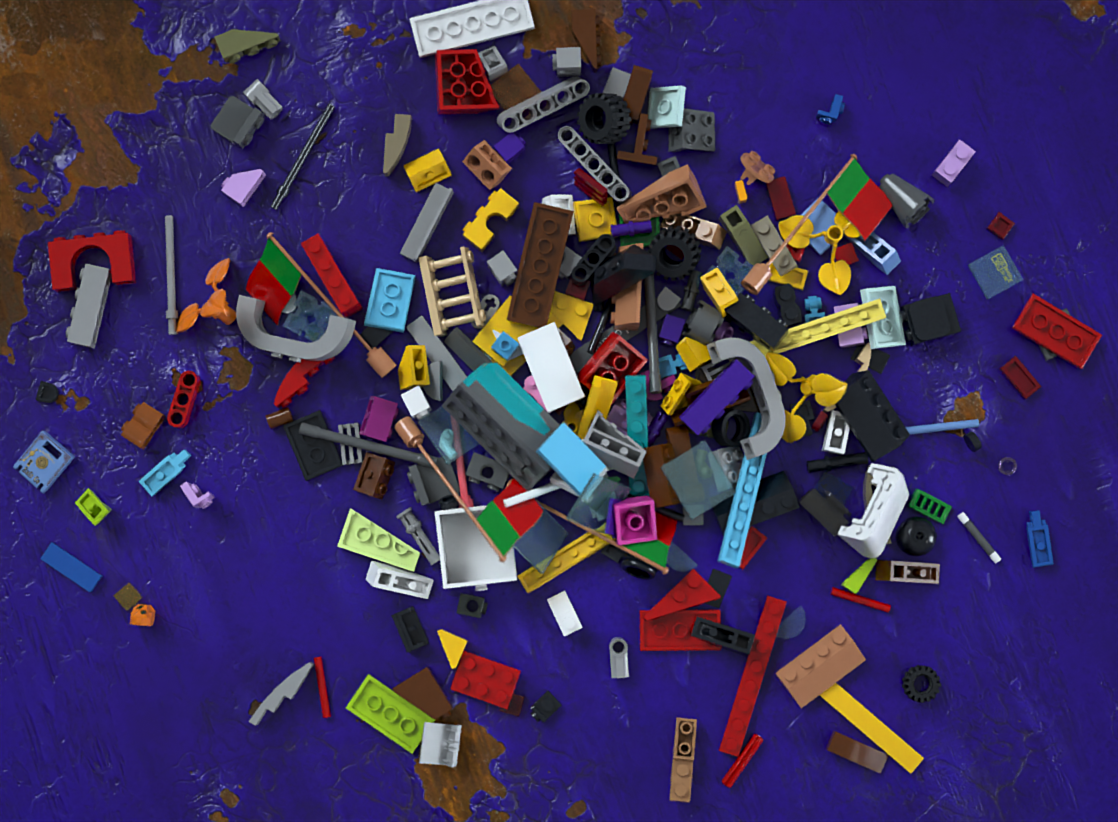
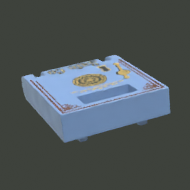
[13,431,75,494]

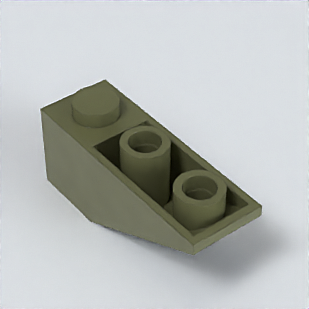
[215,29,281,63]
[718,205,768,269]

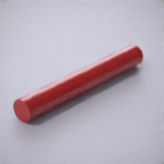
[830,587,891,613]
[314,656,331,718]

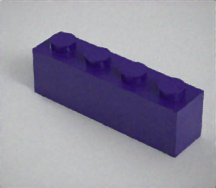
[679,359,755,435]

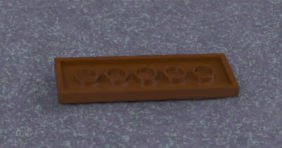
[507,202,574,328]

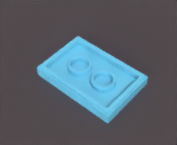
[364,268,416,333]
[536,423,606,495]

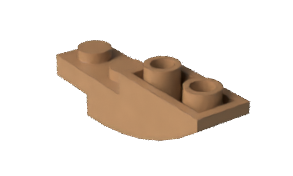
[669,718,697,803]

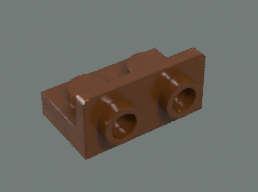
[353,452,395,500]

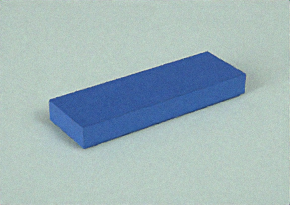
[40,542,102,593]

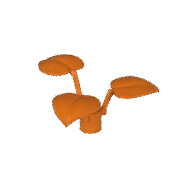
[176,258,236,334]

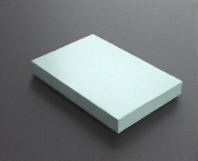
[860,286,906,349]

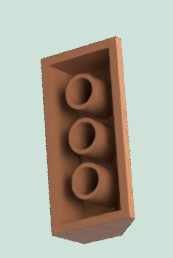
[610,243,643,331]
[776,624,866,709]

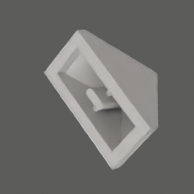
[478,45,508,82]

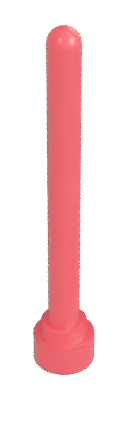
[450,415,474,509]

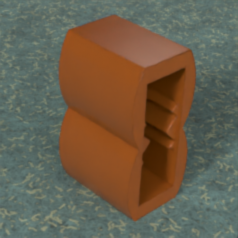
[121,402,166,450]

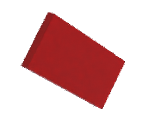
[1012,294,1102,370]
[639,610,721,651]

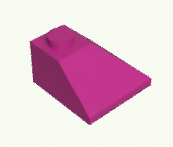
[614,495,657,545]

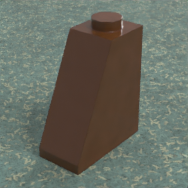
[623,65,653,125]
[392,666,454,720]

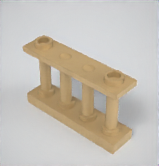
[418,246,486,337]

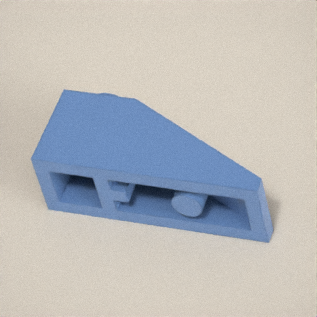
[843,232,901,275]

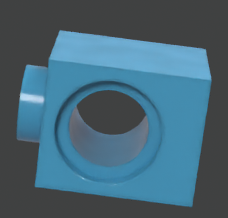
[491,331,520,362]

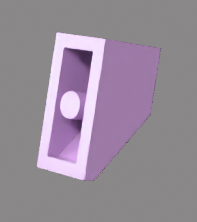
[221,169,266,207]

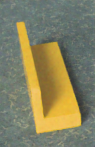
[578,375,618,437]

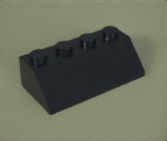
[835,370,910,462]
[708,471,800,536]

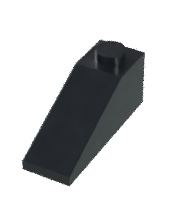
[691,616,755,657]

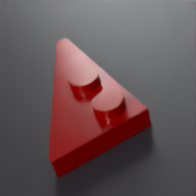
[643,568,721,621]

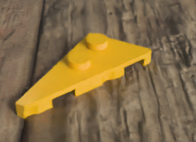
[551,291,594,341]

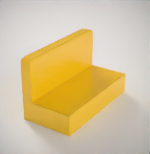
[403,149,452,192]
[700,267,738,317]

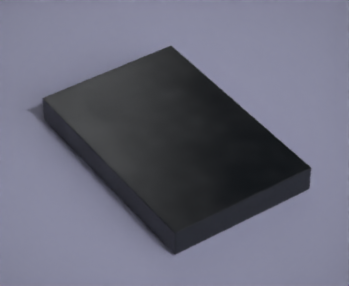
[283,410,344,481]

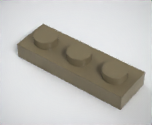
[750,215,798,277]

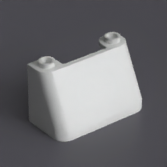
[837,463,909,558]

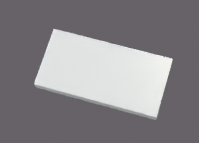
[517,322,586,413]

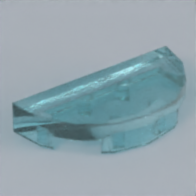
[666,542,698,572]
[776,605,806,639]

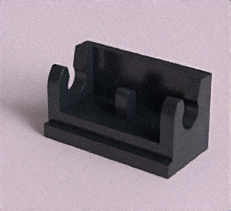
[391,606,429,653]

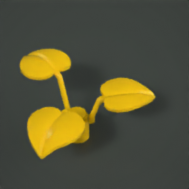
[778,211,861,295]
[766,352,848,443]

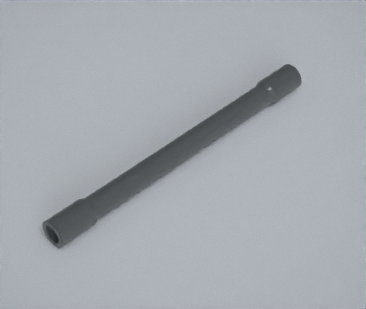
[644,273,662,394]
[299,422,438,469]

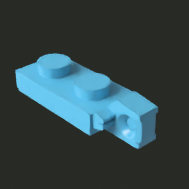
[138,449,191,497]

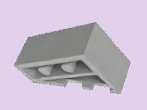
[583,410,646,478]

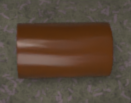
[266,407,294,429]

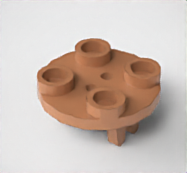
[740,151,775,185]

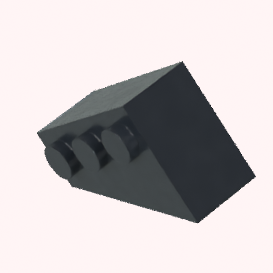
[725,293,788,352]

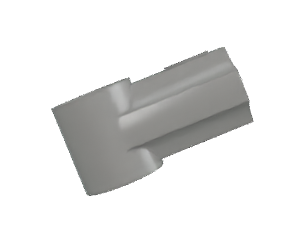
[243,79,283,119]
[609,637,629,678]

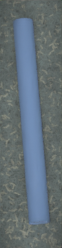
[905,419,979,434]

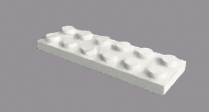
[409,0,535,58]

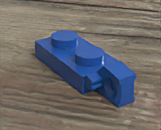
[1026,510,1054,568]

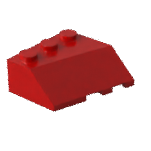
[435,49,499,114]

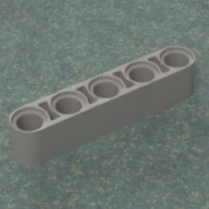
[497,76,590,133]
[558,126,632,204]

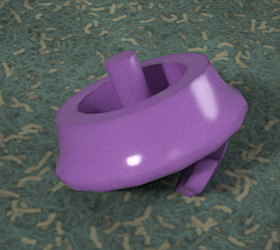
[714,322,734,342]

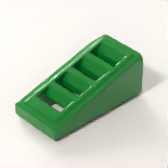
[907,488,952,525]

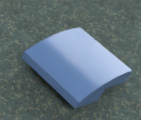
[801,199,844,256]

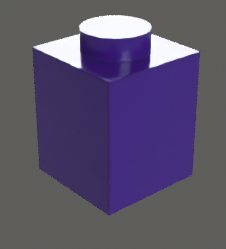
[494,132,525,164]
[658,314,686,347]

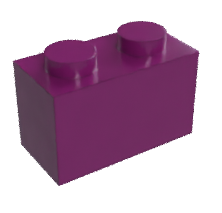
[359,396,399,442]

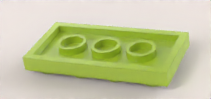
[346,674,436,754]

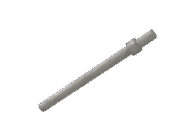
[165,216,178,335]

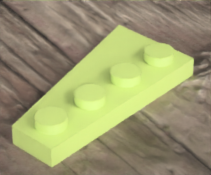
[337,508,420,572]

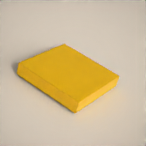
[573,197,617,242]

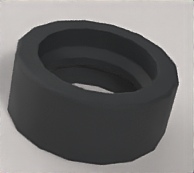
[712,409,750,447]

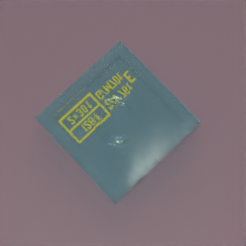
[968,245,1023,300]

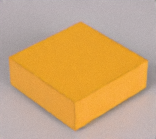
[734,180,747,204]

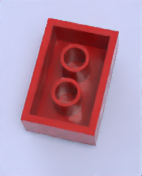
[577,332,648,405]

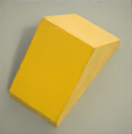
[676,337,712,372]
[437,629,468,669]

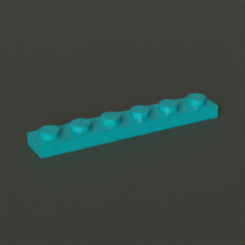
[625,375,650,496]

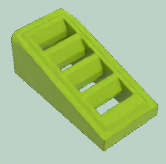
[841,558,877,594]

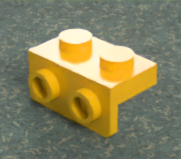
[661,373,702,416]

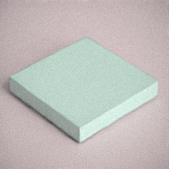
[648,85,686,129]

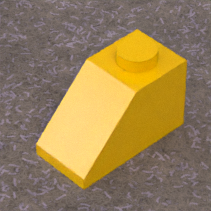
[398,345,430,390]

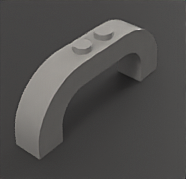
[236,295,356,363]
[706,338,786,460]

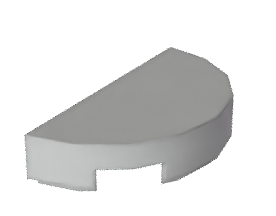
[423,361,443,401]

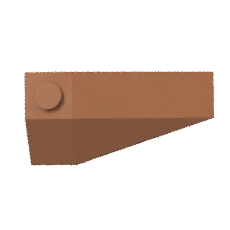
[617,164,706,223]

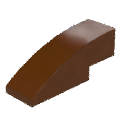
[826,730,889,774]

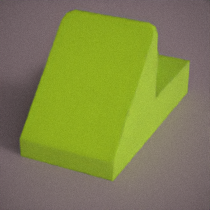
[75,488,112,526]

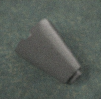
[879,173,935,228]

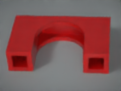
[48,230,136,292]
[301,234,363,318]

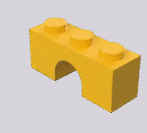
[463,188,520,252]

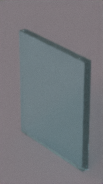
[418,406,479,465]
[661,441,736,520]
[566,473,631,533]
[513,501,568,574]

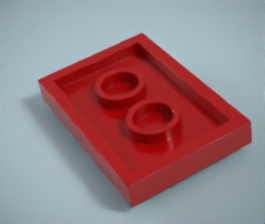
[450,651,521,709]

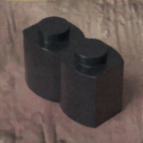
[772,283,802,328]

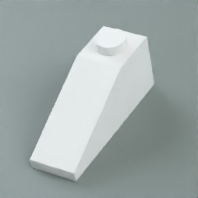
[366,561,434,599]

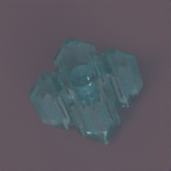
[705,246,754,296]
[283,291,339,342]

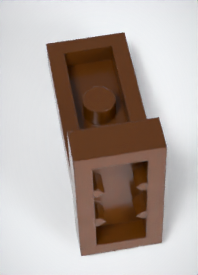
[617,113,658,165]

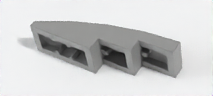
[249,662,314,726]

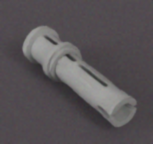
[396,507,440,566]

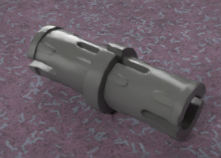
[681,270,703,312]

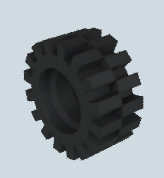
[902,665,941,703]

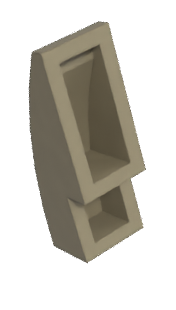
[383,114,412,176]

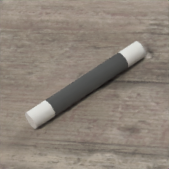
[957,512,1001,564]

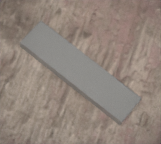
[406,316,467,391]

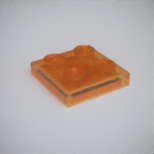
[491,64,541,111]

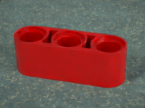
[167,371,201,429]

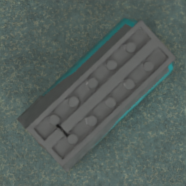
[442,362,560,491]

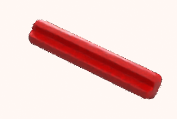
[722,734,763,788]

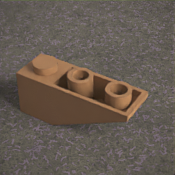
[660,214,727,250]

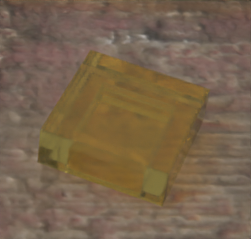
[113,582,143,611]

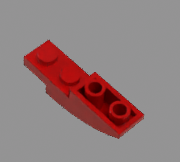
[274,356,335,408]

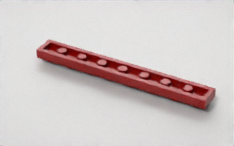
[719,595,787,757]

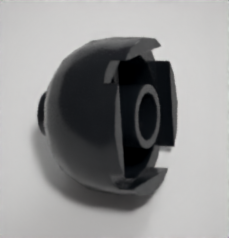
[895,516,937,557]

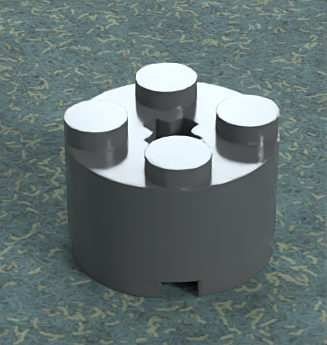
[681,300,725,345]

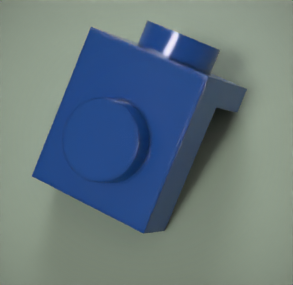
[816,94,845,124]

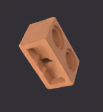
[462,140,512,190]

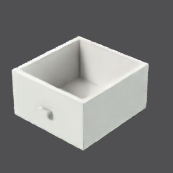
[435,505,518,591]

